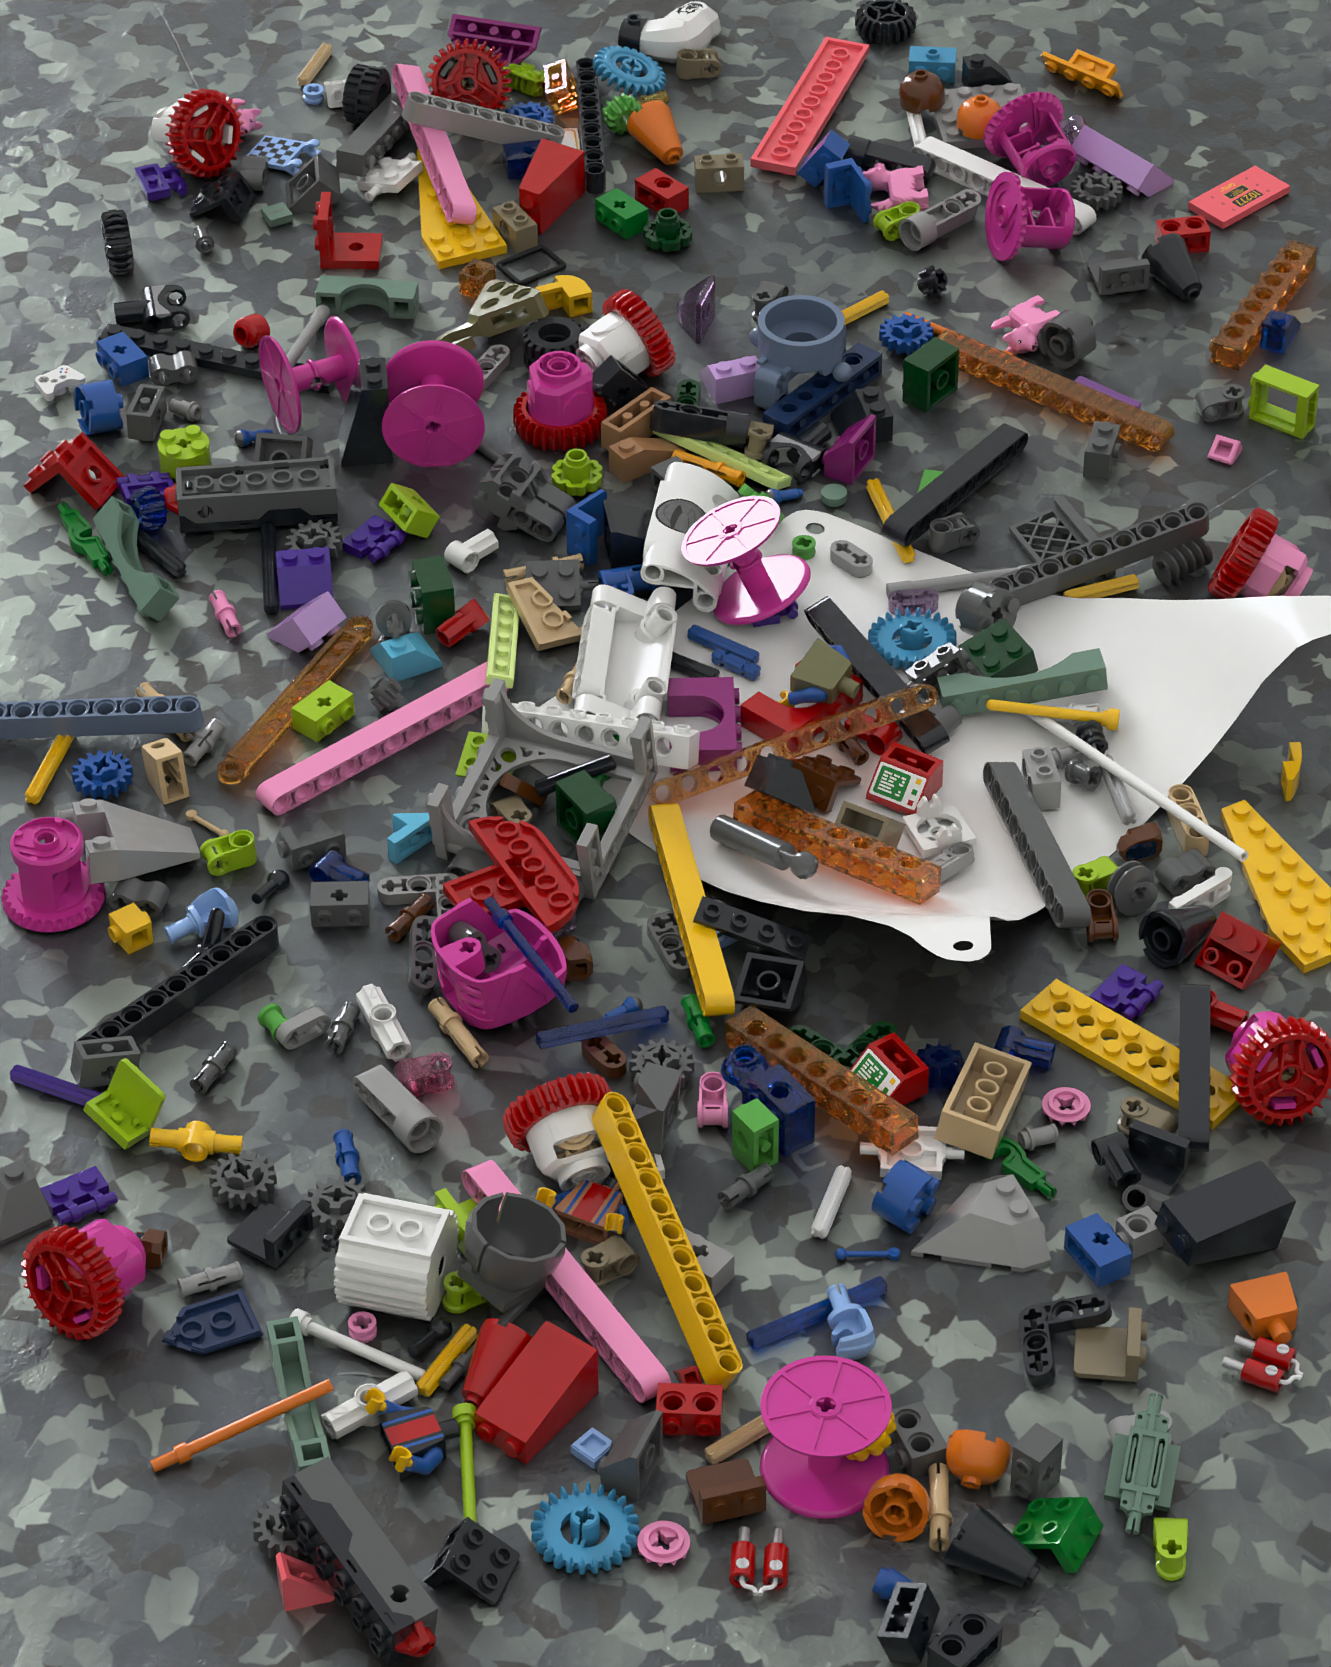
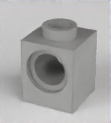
[1115,1205,1164,1260]

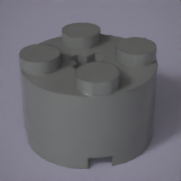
[1038,310,1097,369]
[955,581,1020,636]

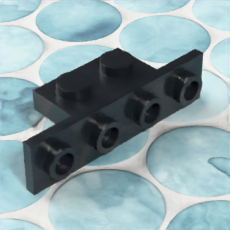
[693,896,813,961]

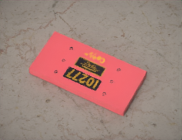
[1188,166,1290,229]

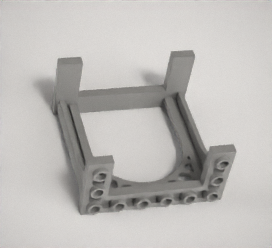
[425,678,658,900]

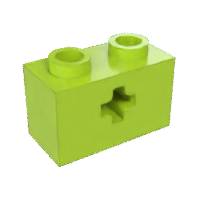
[379,483,440,538]
[291,680,355,742]

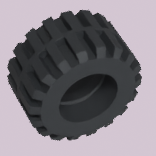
[342,64,391,124]
[523,316,585,370]

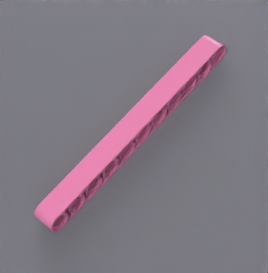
[392,64,476,225]
[255,662,509,816]
[461,1160,671,1403]

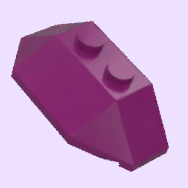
[447,14,542,67]

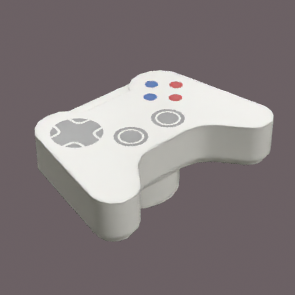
[35,365,86,401]

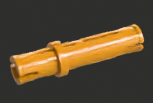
[671,449,746,487]

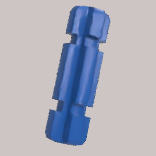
[711,648,761,681]

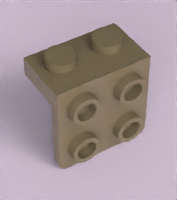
[1073,1307,1148,1382]

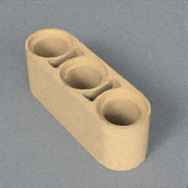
[1166,784,1209,857]

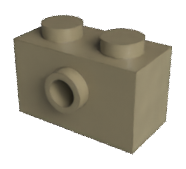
[834,801,906,851]

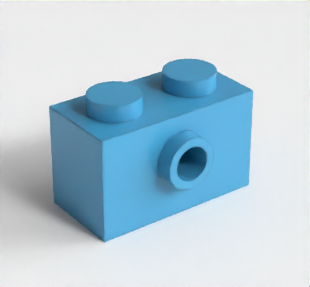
[909,46,957,83]

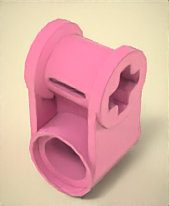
[697,1072,728,1128]

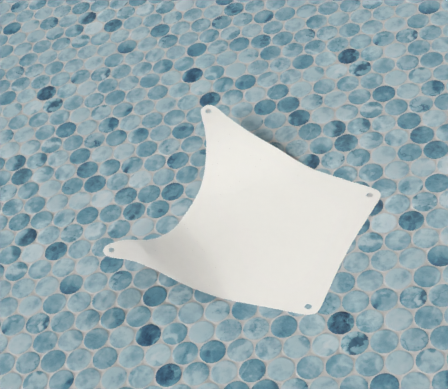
[522,510,1331,962]

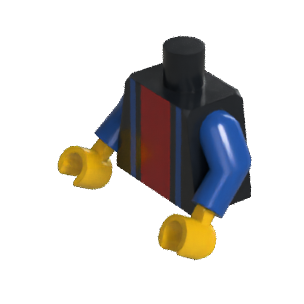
[363,1388,460,1481]

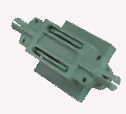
[1104,1393,1181,1535]

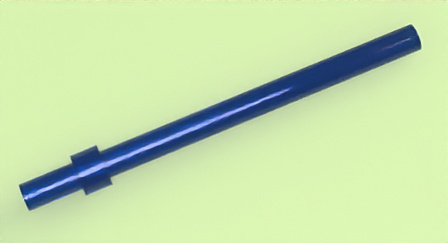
[484,897,579,1013]

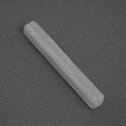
[1099,754,1137,825]

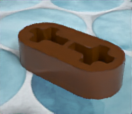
[499,772,549,807]
[581,1033,627,1078]

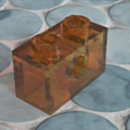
[544,58,578,115]

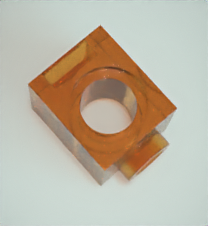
[459,258,496,299]

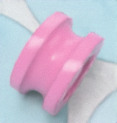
[348,1311,377,1343]

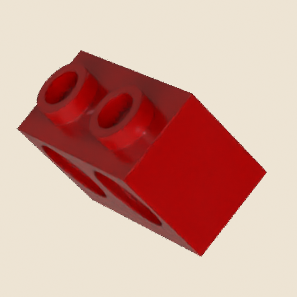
[1154,215,1211,254]
[656,1383,723,1436]

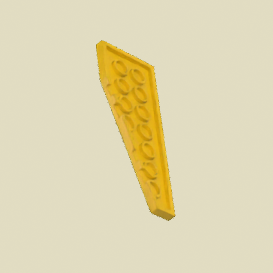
[417,149,507,269]
[1220,800,1331,973]

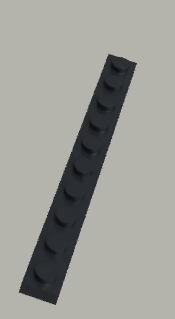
[98,323,335,394]

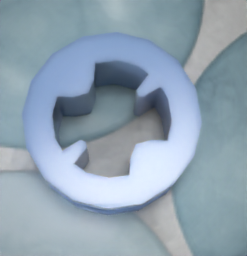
[303,83,324,105]

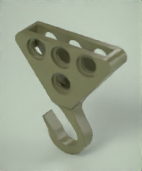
[436,279,549,351]

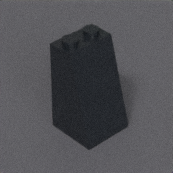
[338,357,393,467]
[1154,1161,1296,1266]

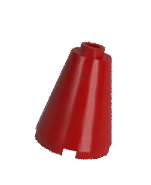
[461,1318,532,1409]

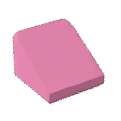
[1207,435,1243,466]

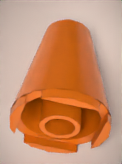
[627,100,683,165]

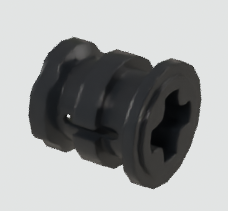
[1076,720,1108,754]

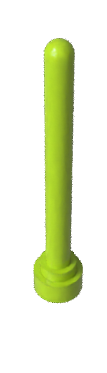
[452,1403,477,1523]

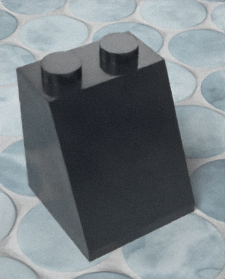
[603,499,653,569]

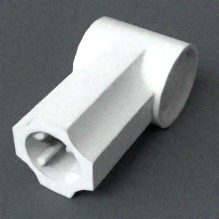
[444,529,499,573]

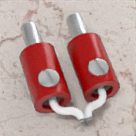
[1222,1335,1303,1393]
[729,1526,789,1596]

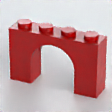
[740,661,863,755]

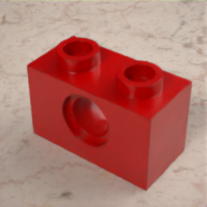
[635,168,689,214]

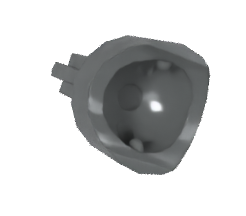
[375,600,412,638]

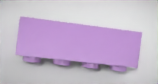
[1072,125,1175,197]

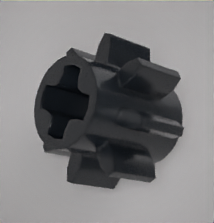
[917,265,948,298]

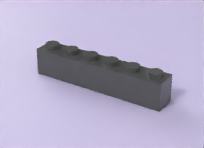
[337,92,410,177]

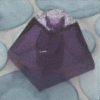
[676,275,715,344]

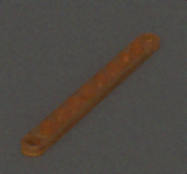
[217,615,373,784]

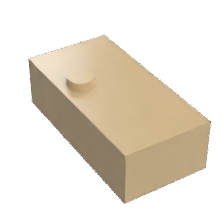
[934,1042,1032,1159]

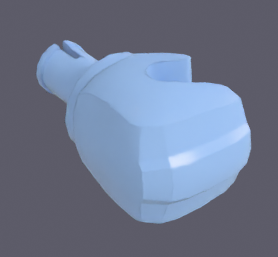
[163,888,239,944]
[826,1283,876,1360]

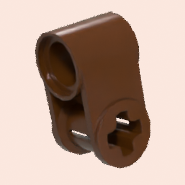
[1086,889,1119,943]

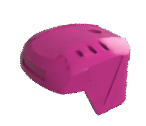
[431,898,567,1030]

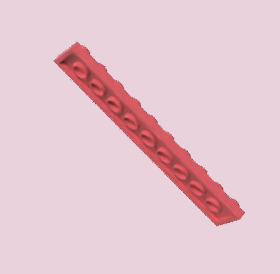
[750,37,869,176]

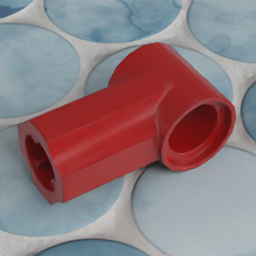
[435,598,490,648]
[844,709,903,756]
[1210,989,1249,1033]

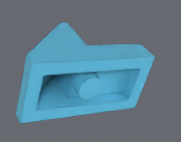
[387,813,433,864]

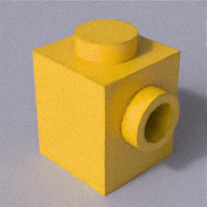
[108,902,154,955]

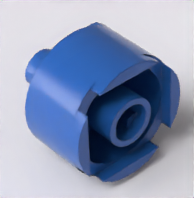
[74,379,123,435]
[871,1160,941,1234]

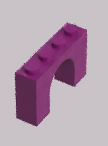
[667,677,742,772]

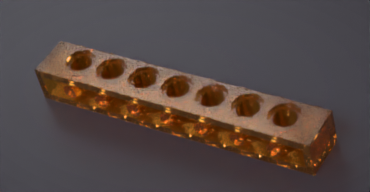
[1209,239,1318,371]
[733,790,942,905]
[725,1005,919,1156]

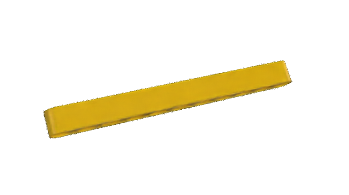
[648,803,735,1017]
[592,1092,743,1391]

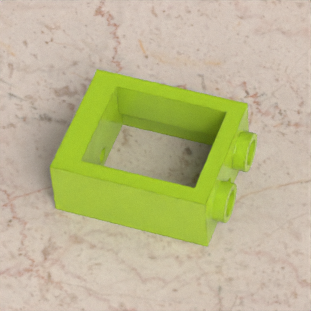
[1248,364,1320,439]

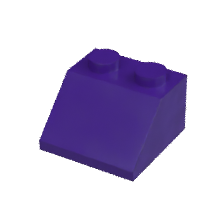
[276,547,334,610]

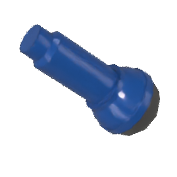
[234,429,273,447]
[765,488,803,504]
[601,996,643,1026]

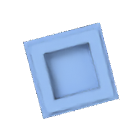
[570,1427,612,1470]

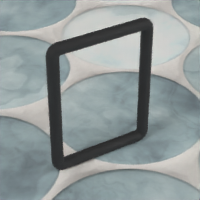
[496,245,566,285]

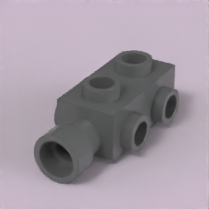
[905,642,970,700]

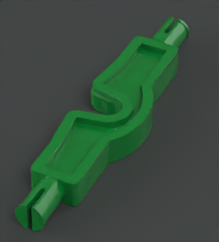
[57,502,113,576]
[985,1136,1057,1199]

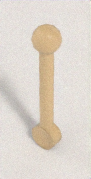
[186,810,230,837]

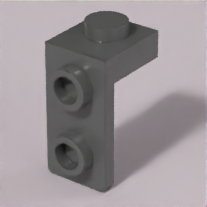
[277,826,346,871]

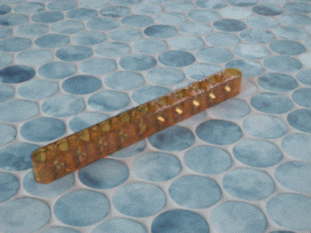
[937,329,1175,452]
[648,683,938,804]

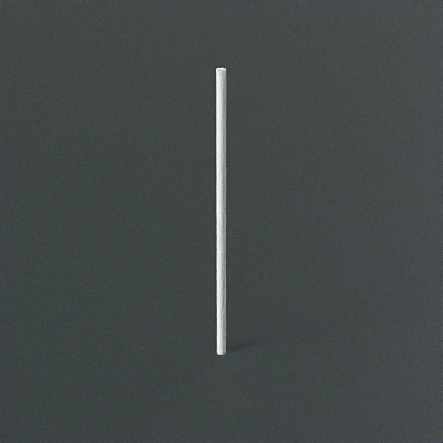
[1027,703,1248,862]

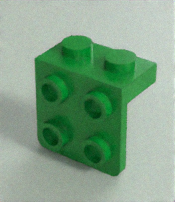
[1012,1497,1103,1573]

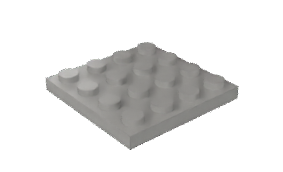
[932,83,1028,149]

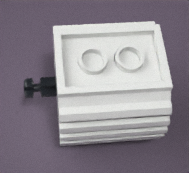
[321,1193,459,1322]

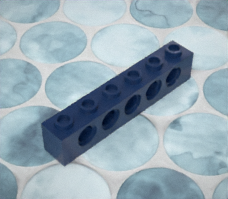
[762,342,882,438]

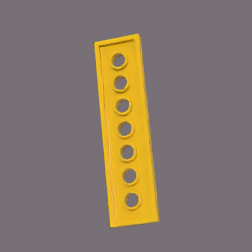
[1020,979,1240,1130]

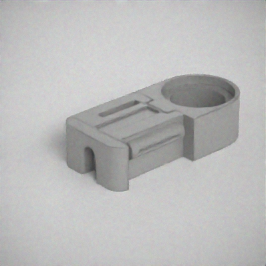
[922,842,975,883]

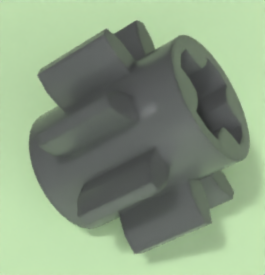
[369,677,403,711]

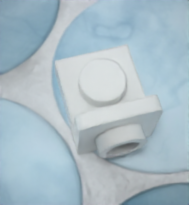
[323,79,346,108]

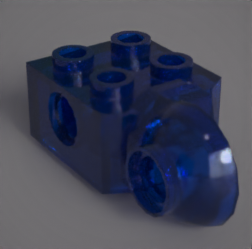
[720,1044,815,1157]

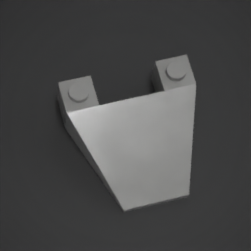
[72,798,201,884]

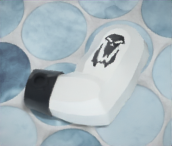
[618,1,721,63]

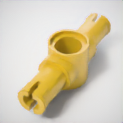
[149,1121,243,1162]

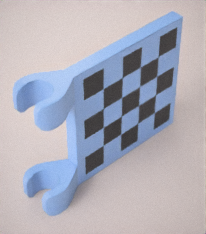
[247,135,321,176]

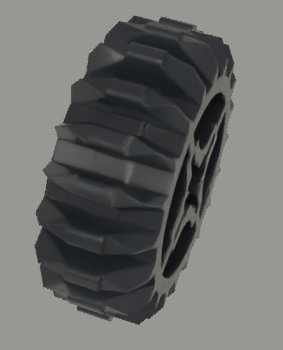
[855,0,917,45]
[101,209,134,275]

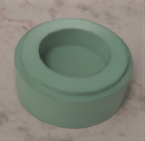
[821,484,847,507]

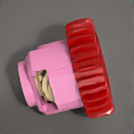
[1207,508,1313,599]

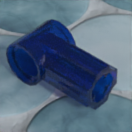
[309,850,370,882]
[994,1025,1056,1068]

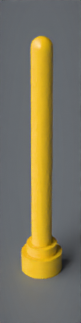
[986,699,1120,731]

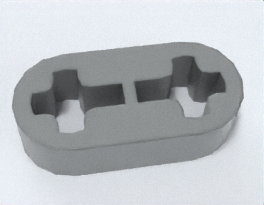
[830,540,873,577]
[276,1007,331,1050]

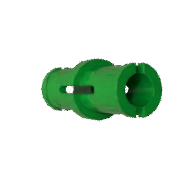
[681,994,716,1048]

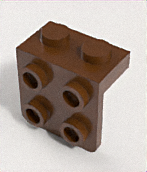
[791,754,862,813]
[686,1458,766,1525]

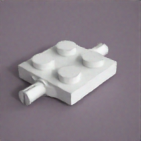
[357,152,424,201]
[860,1124,965,1180]

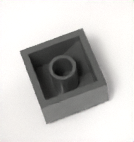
[631,1062,682,1155]

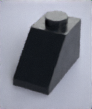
[962,54,1013,87]

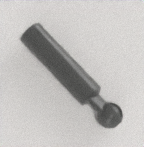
[710,815,818,879]

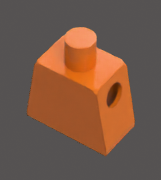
[1227,1272,1298,1344]

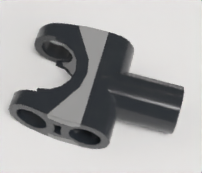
[114,285,190,333]
[761,421,832,483]

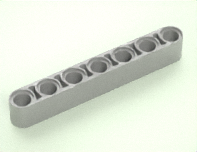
[402,91,565,152]

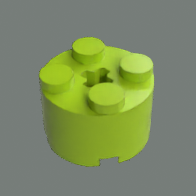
[158,425,212,483]

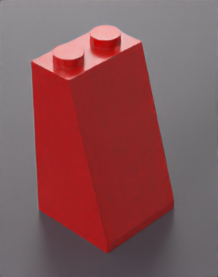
[519,138,585,235]
[475,1321,599,1464]

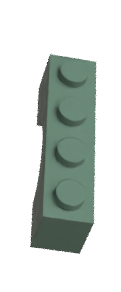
[315,275,419,319]

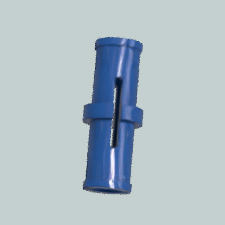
[333,1129,362,1185]

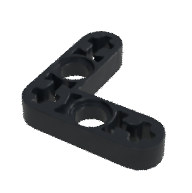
[1019,1293,1112,1386]

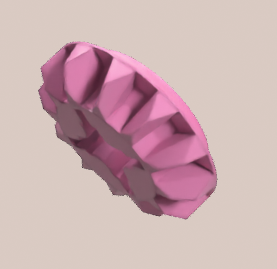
[1042,1087,1091,1126]
[637,1521,690,1568]

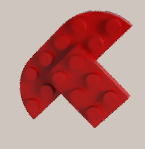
[443,816,579,933]

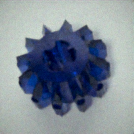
[130,486,168,531]
[916,1042,965,1092]

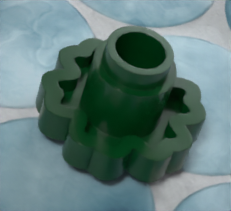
[643,208,692,252]

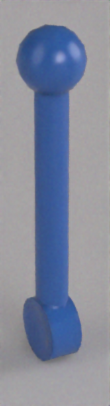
[835,1247,900,1261]

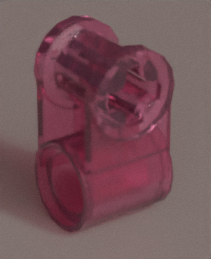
[394,1052,454,1098]

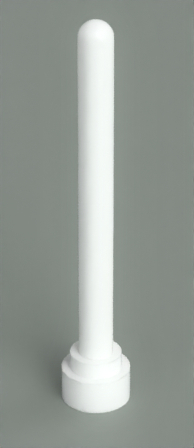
[290,1308,425,1381]

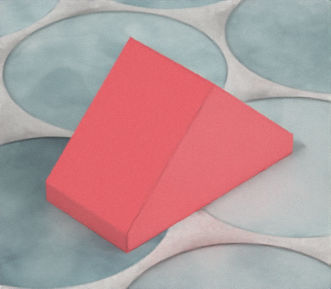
[276,1552,335,1612]

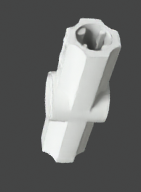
[356,984,411,1062]
[321,1371,418,1440]

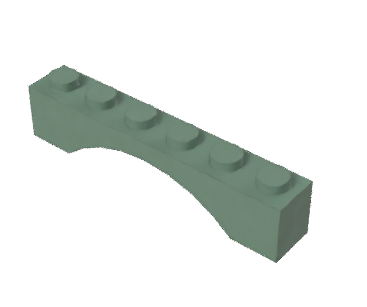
[93,496,180,621]
[937,648,1108,716]
[266,1316,331,1473]

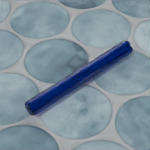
[535,1006,670,1049]
[746,1276,888,1349]

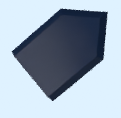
[162,1289,263,1355]

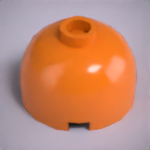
[956,95,1001,140]
[945,1429,1013,1489]
[863,1473,930,1542]

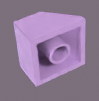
[699,355,761,404]
[267,591,347,653]

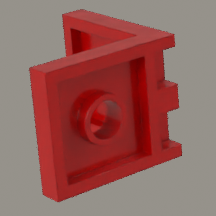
[313,192,383,269]
[23,432,125,510]

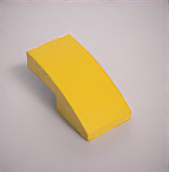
[1281,742,1302,801]

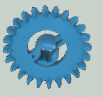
[593,46,667,99]
[868,607,957,670]
[531,1482,640,1575]

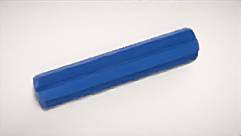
[687,625,760,664]

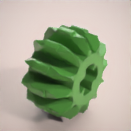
[602,93,642,135]

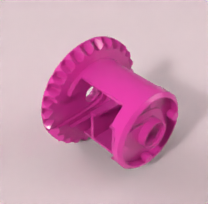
[984,92,1076,187]
[985,172,1075,261]
[1,817,106,932]

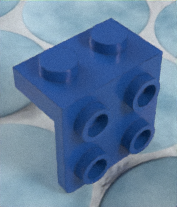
[824,158,873,223]
[566,489,607,566]

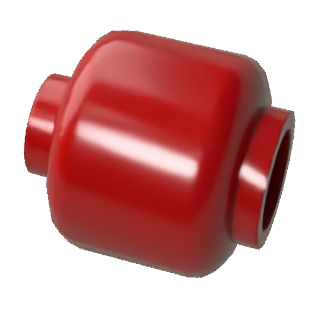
[233,313,270,349]

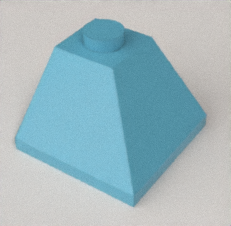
[370,632,443,682]

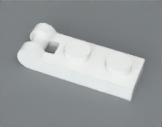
[1168,867,1232,909]

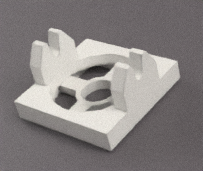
[902,794,977,858]

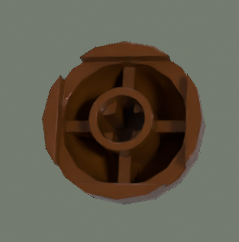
[898,69,945,114]

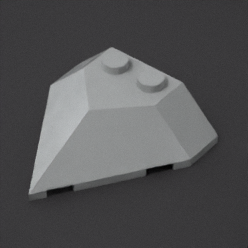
[911,1175,1051,1273]

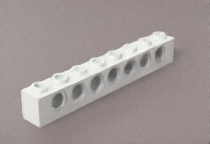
[482,700,700,770]

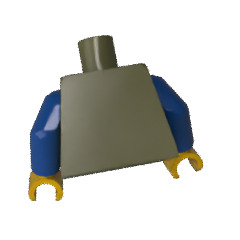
[777,638,860,707]

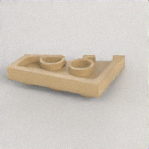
[506,577,582,651]

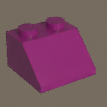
[822,414,876,485]

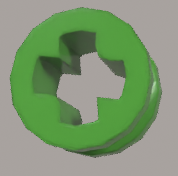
[792,535,816,560]

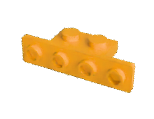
[1041,49,1123,99]

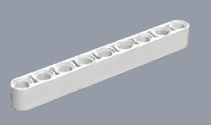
[911,137,1097,235]

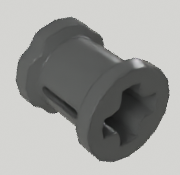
[1065,758,1102,790]

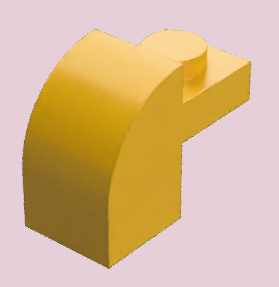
[535,275,593,318]

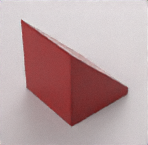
[673,1365,703,1384]

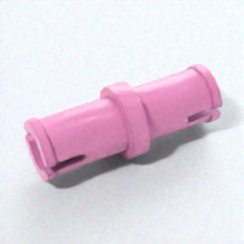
[209,590,242,638]

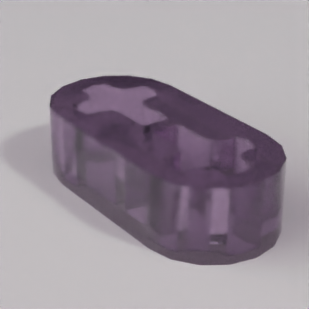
[888,589,939,616]

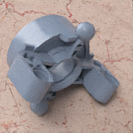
[749,295,852,410]

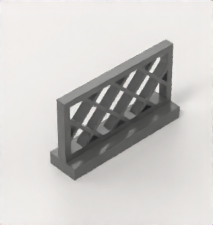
[1009,496,1116,593]

